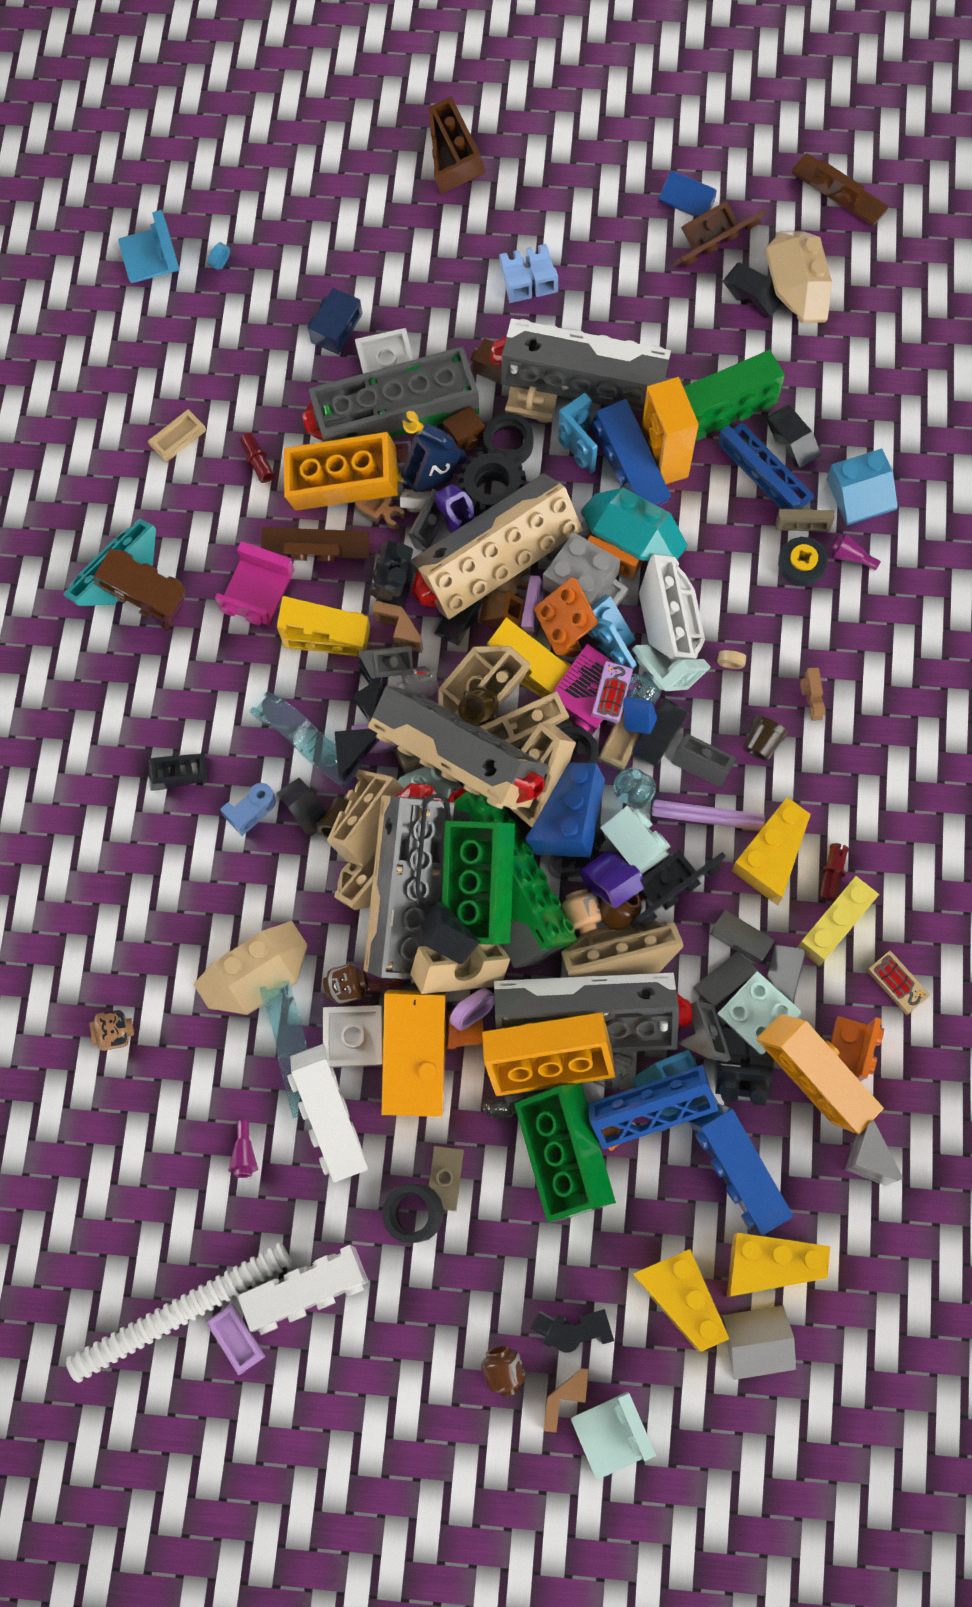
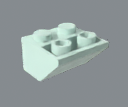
[600,806,671,874]

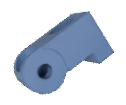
[220,783,276,836]

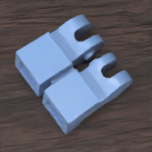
[499,244,558,303]

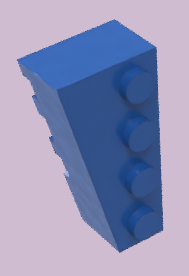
[590,399,671,507]
[688,1103,794,1236]

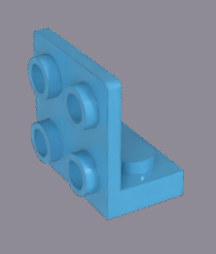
[118,210,180,283]
[557,393,597,474]
[587,594,637,669]

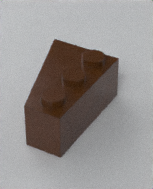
[429,96,486,195]
[94,548,186,631]

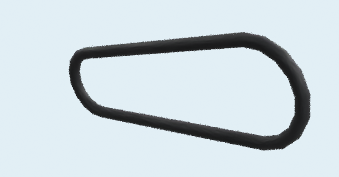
[415,793,450,906]

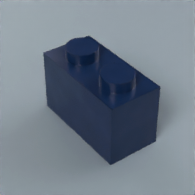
[307,288,363,355]

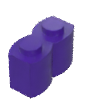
[435,484,476,534]
[579,851,644,908]

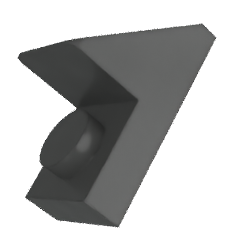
[679,1001,731,1062]

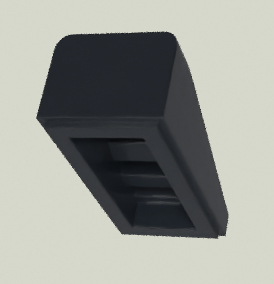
[147,753,208,791]

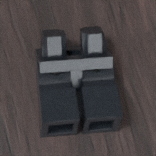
[369,539,414,609]
[714,1027,774,1105]
[530,1309,614,1353]

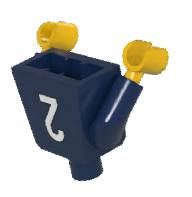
[397,411,466,492]

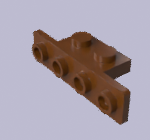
[792,153,888,226]
[672,200,767,267]
[261,527,370,562]

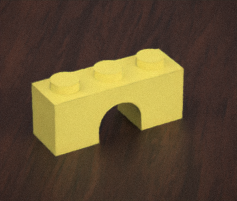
[797,876,879,967]

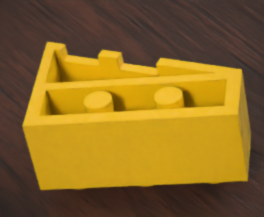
[277,596,370,657]
[487,617,572,698]
[732,797,811,906]
[726,1233,830,1297]
[631,1249,729,1352]

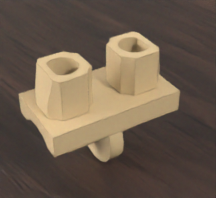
[505,386,557,423]

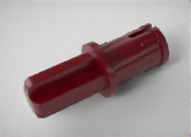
[239,432,275,483]
[820,843,849,901]

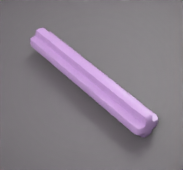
[652,800,765,831]

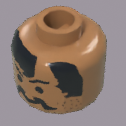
[89,1010,134,1051]

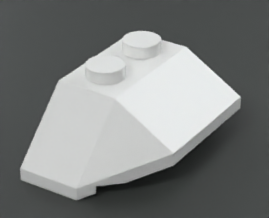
[639,554,705,660]

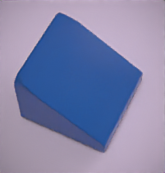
[623,697,657,734]

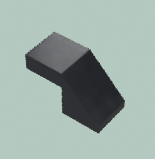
[722,262,782,318]
[766,405,822,468]
[354,659,384,723]
[632,698,689,767]

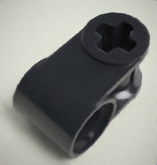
[548,842,601,879]

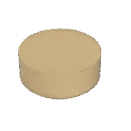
[717,650,746,669]

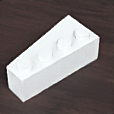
[287,1044,368,1183]
[237,1245,369,1335]

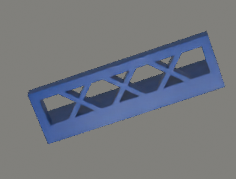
[718,422,814,509]
[588,1065,719,1149]

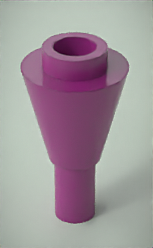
[830,533,881,571]
[228,1120,258,1178]

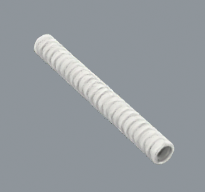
[66,1243,292,1383]

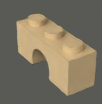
[410,944,510,994]

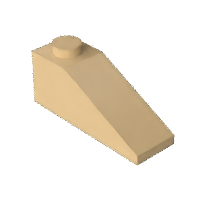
[480,691,569,748]

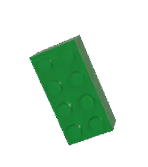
[683,349,785,441]
[442,821,515,945]
[514,1083,616,1223]

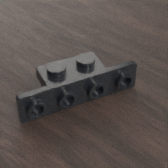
[630,850,726,929]

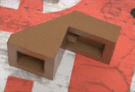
[372,601,423,653]
[544,1368,589,1433]

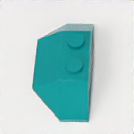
[581,487,688,561]
[63,519,156,606]

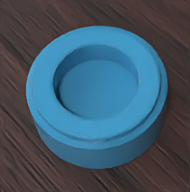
[208,242,230,270]

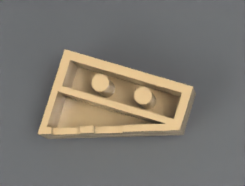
[510,722,576,827]
[327,769,404,867]

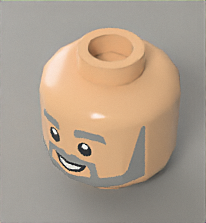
[561,889,602,934]

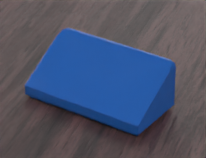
[658,171,717,217]

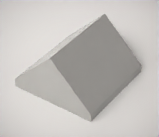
[845,1121,903,1186]
[722,1305,796,1380]

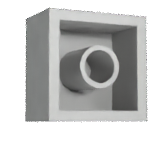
[543,532,620,606]

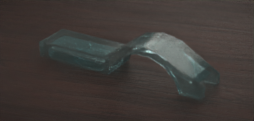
[249,691,362,789]
[260,980,308,1118]

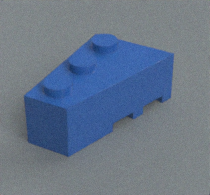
[525,763,605,857]

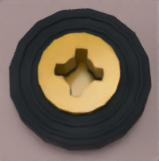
[778,537,828,586]

